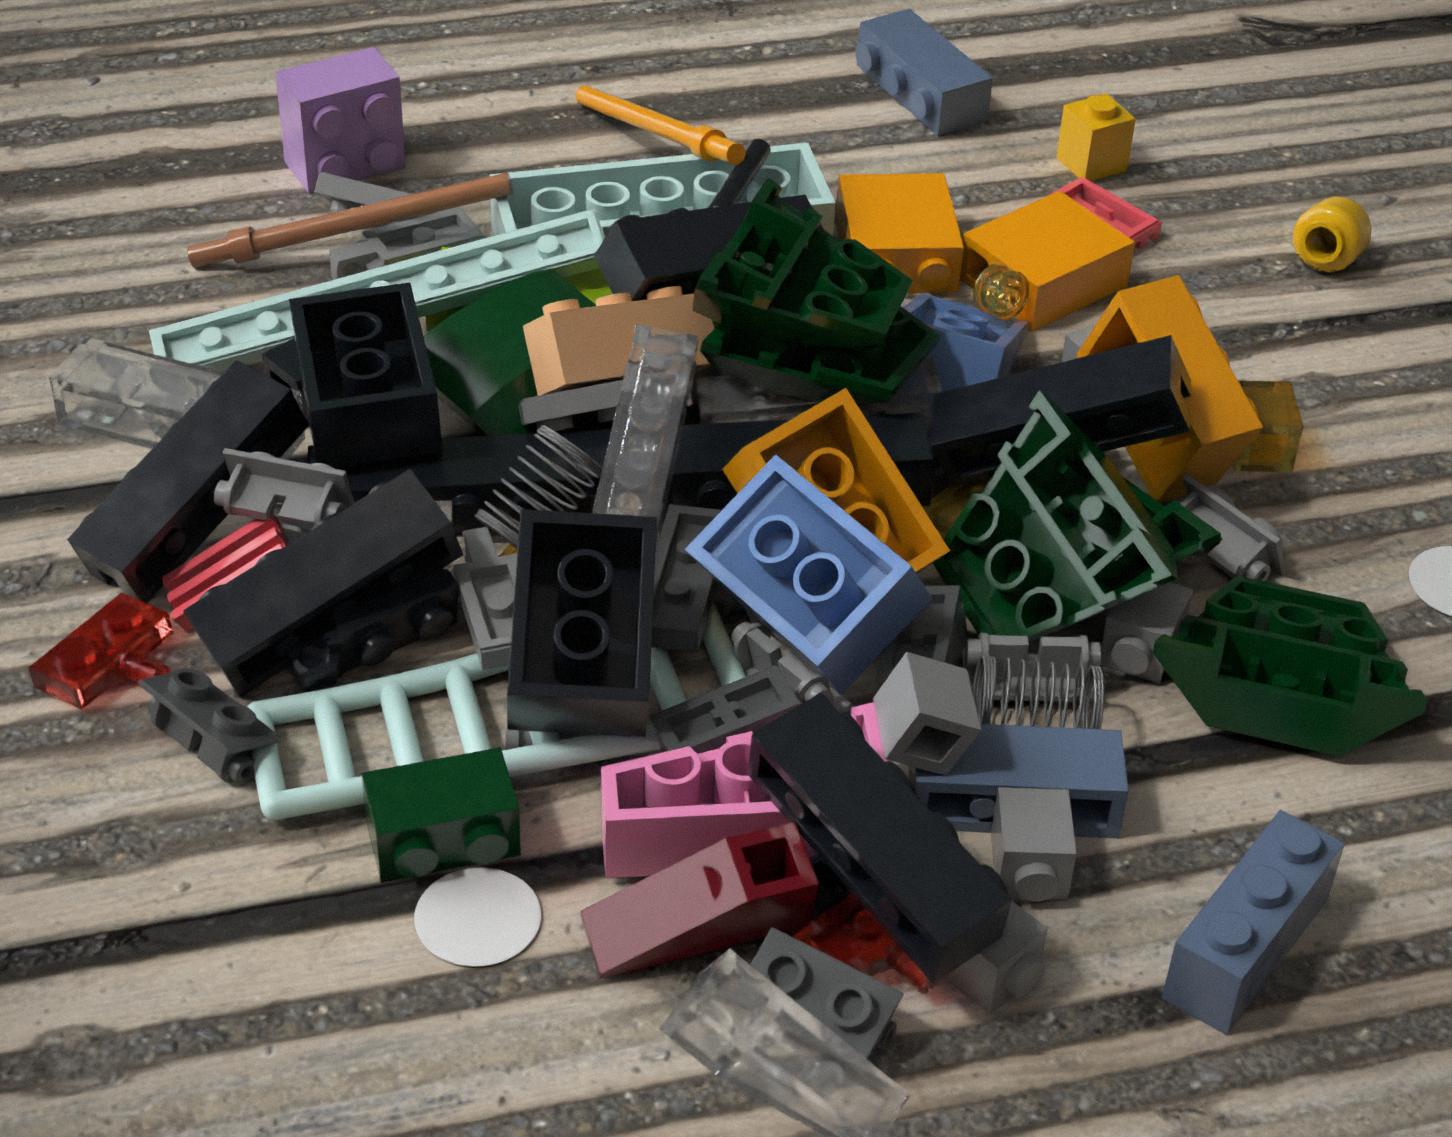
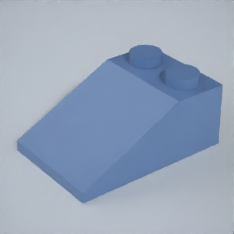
[892,293,1029,403]
[685,454,933,695]

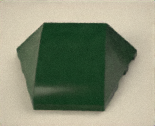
[692,178,913,348]
[423,269,596,436]
[700,306,940,404]
[932,390,1178,643]
[1153,575,1428,756]

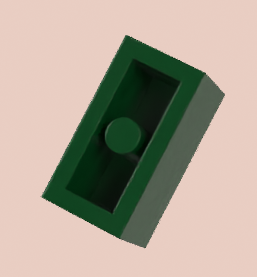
[361,747,521,883]

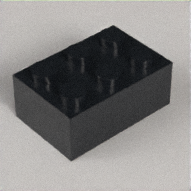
[289,282,443,468]
[507,509,657,737]

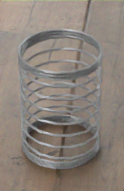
[475,425,604,549]
[973,655,1105,729]

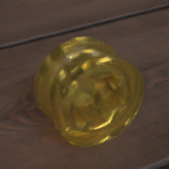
[973,264,1029,321]

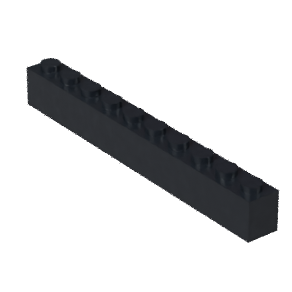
[307,412,933,533]

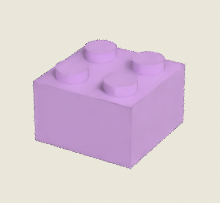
[275,47,406,193]

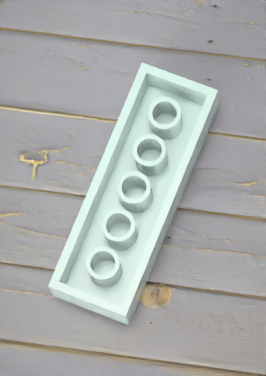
[489,143,836,269]

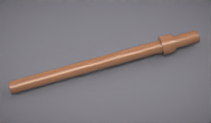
[187,172,513,268]

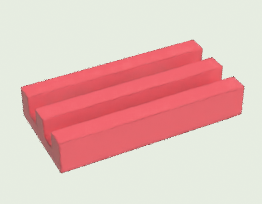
[1048,177,1162,249]
[162,514,288,632]

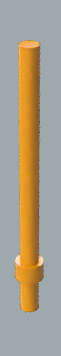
[575,85,746,165]

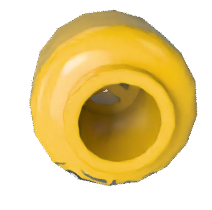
[1293,196,1372,273]

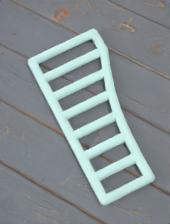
[247,602,746,820]

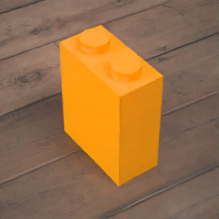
[835,173,964,294]
[960,191,1135,332]

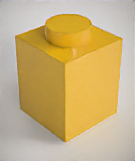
[1056,93,1136,181]

